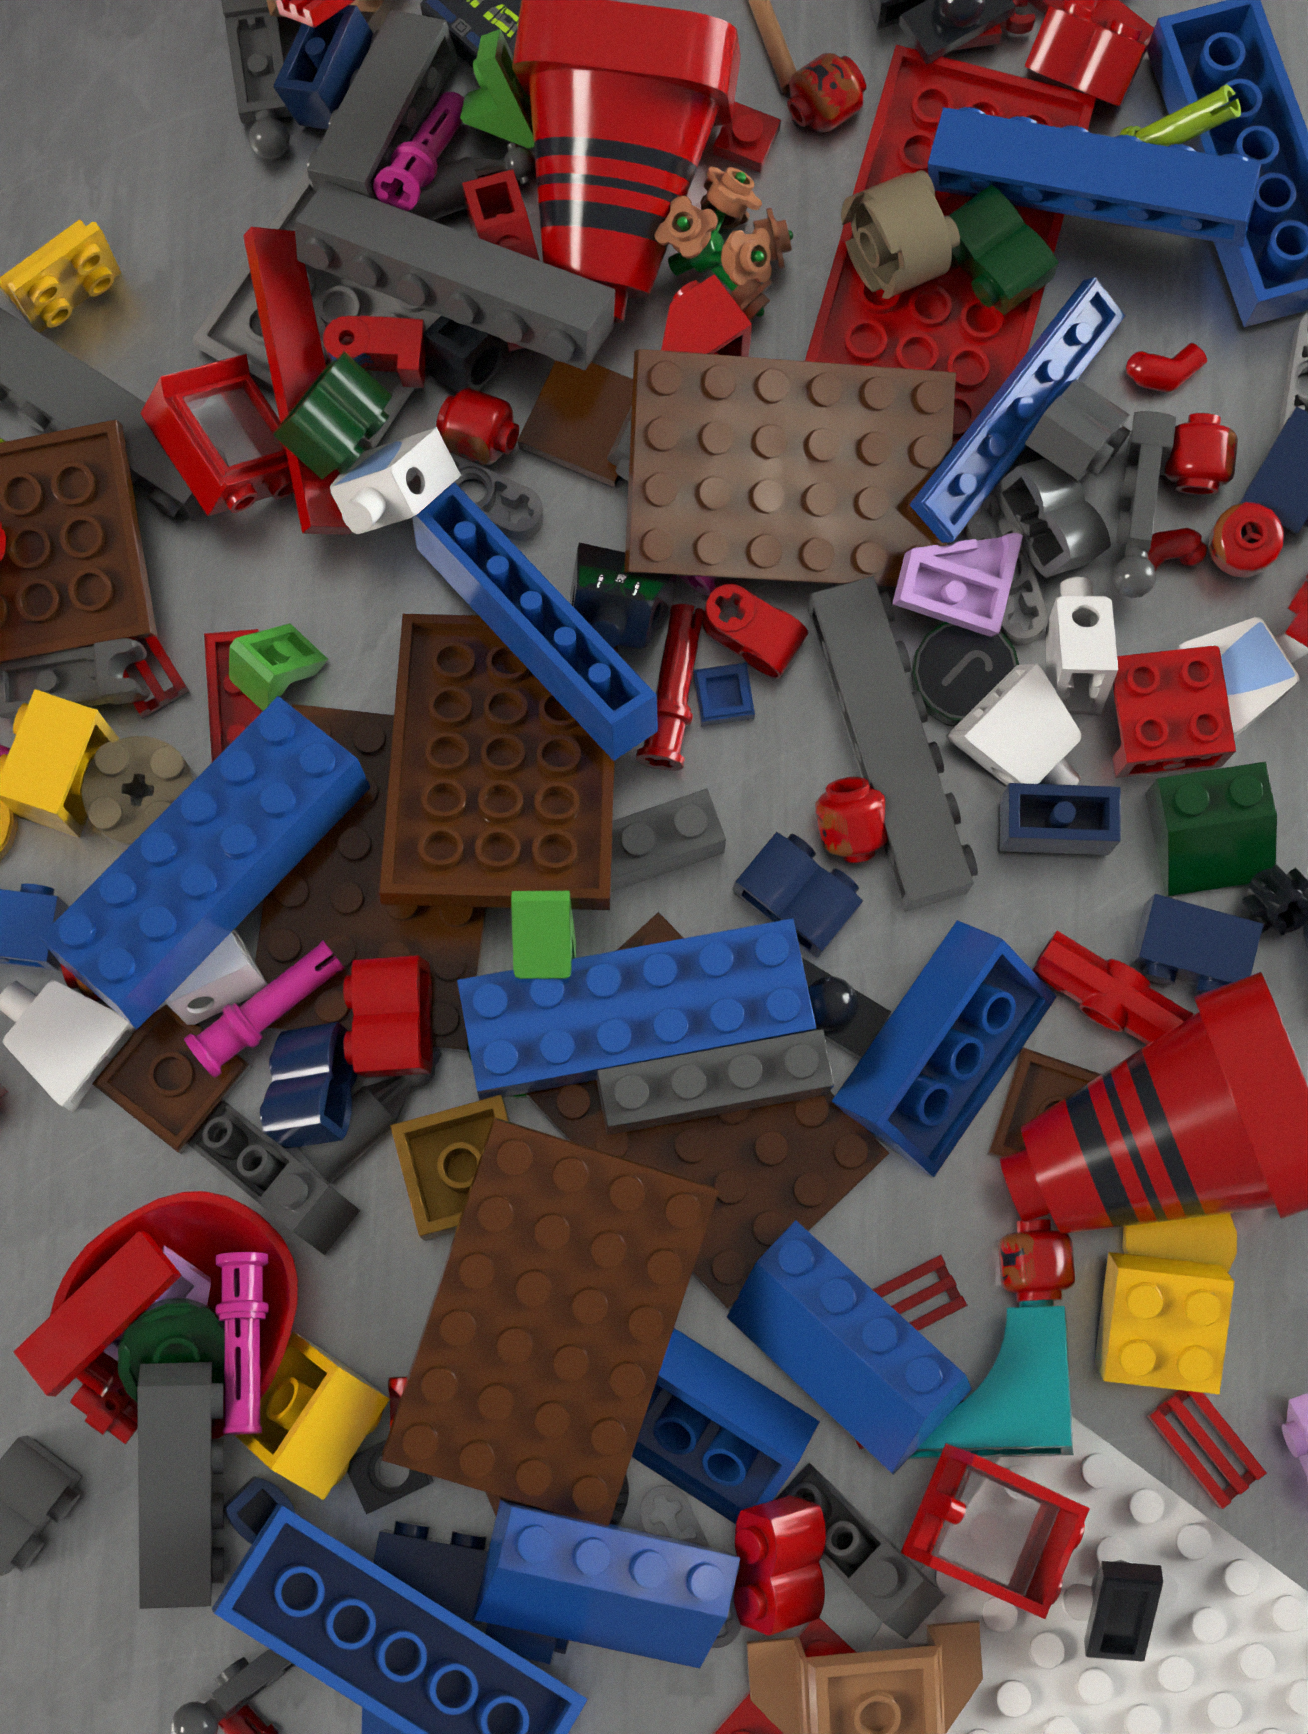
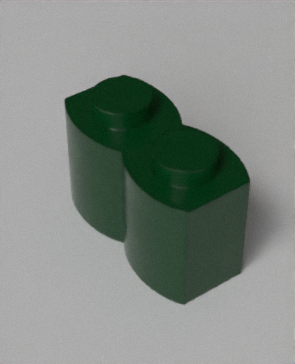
[949,185,1059,315]
[273,351,392,479]

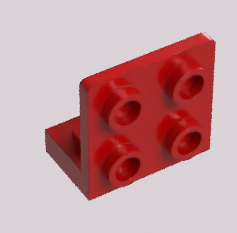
[1112,645,1236,778]

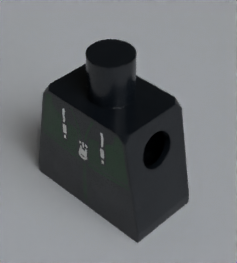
[570,542,677,649]

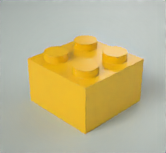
[0,689,119,838]
[1094,1252,1235,1395]
[234,1331,390,1500]

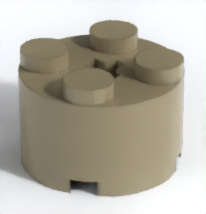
[841,170,960,299]
[82,736,197,852]

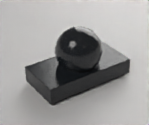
[899,0,1016,64]
[802,958,891,1060]
[1084,1560,1163,1662]

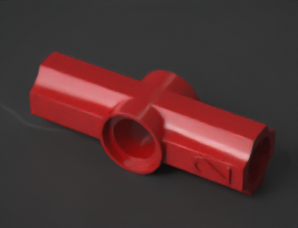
[1032,931,1194,1045]

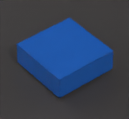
[693,662,755,726]

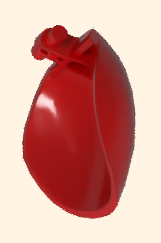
[50,1191,298,1445]

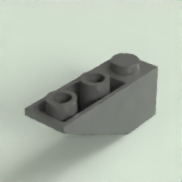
[188,1101,360,1255]
[775,1463,946,1640]

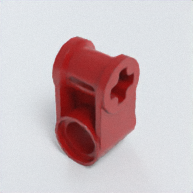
[702,584,809,679]

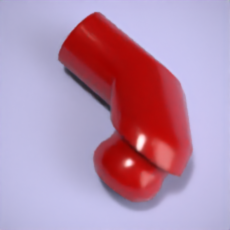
[1126,343,1207,393]
[1148,527,1207,571]

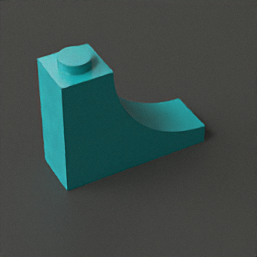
[908,1300,1074,1459]

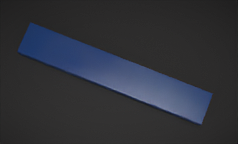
[909,277,1125,543]

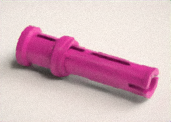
[373,92,464,212]
[184,940,345,1078]
[216,1252,269,1435]

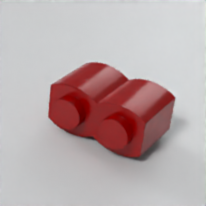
[1024,0,1149,107]
[343,955,433,1078]
[734,1495,826,1636]

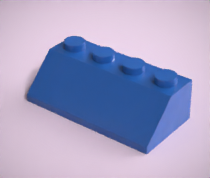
[832,920,1057,1177]
[727,1220,972,1475]
[632,1328,820,1524]
[472,1499,740,1669]

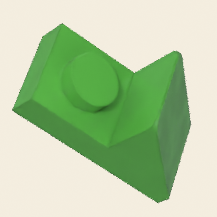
[460,29,534,149]
[229,623,328,711]
[511,891,576,979]

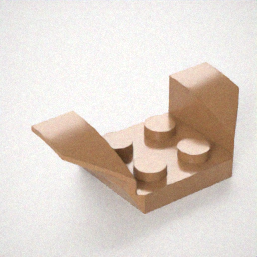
[747,1620,983,1734]

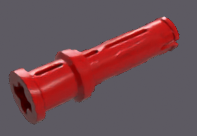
[636,604,705,771]

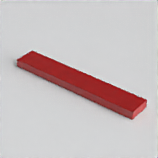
[243,226,352,535]

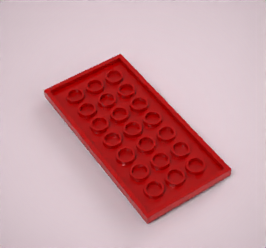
[805,44,1096,449]

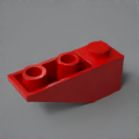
[462,169,540,352]

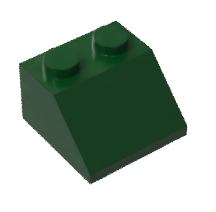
[1145,761,1277,898]

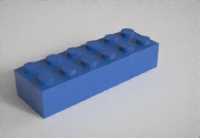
[1147,0,1308,327]
[39,696,371,1030]
[457,918,816,1101]
[212,1503,588,1734]

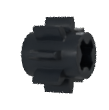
[1242,865,1308,936]

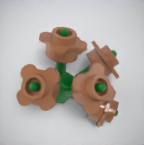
[654,167,794,321]

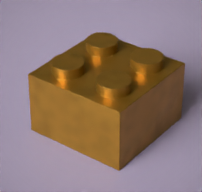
[390,1095,510,1241]

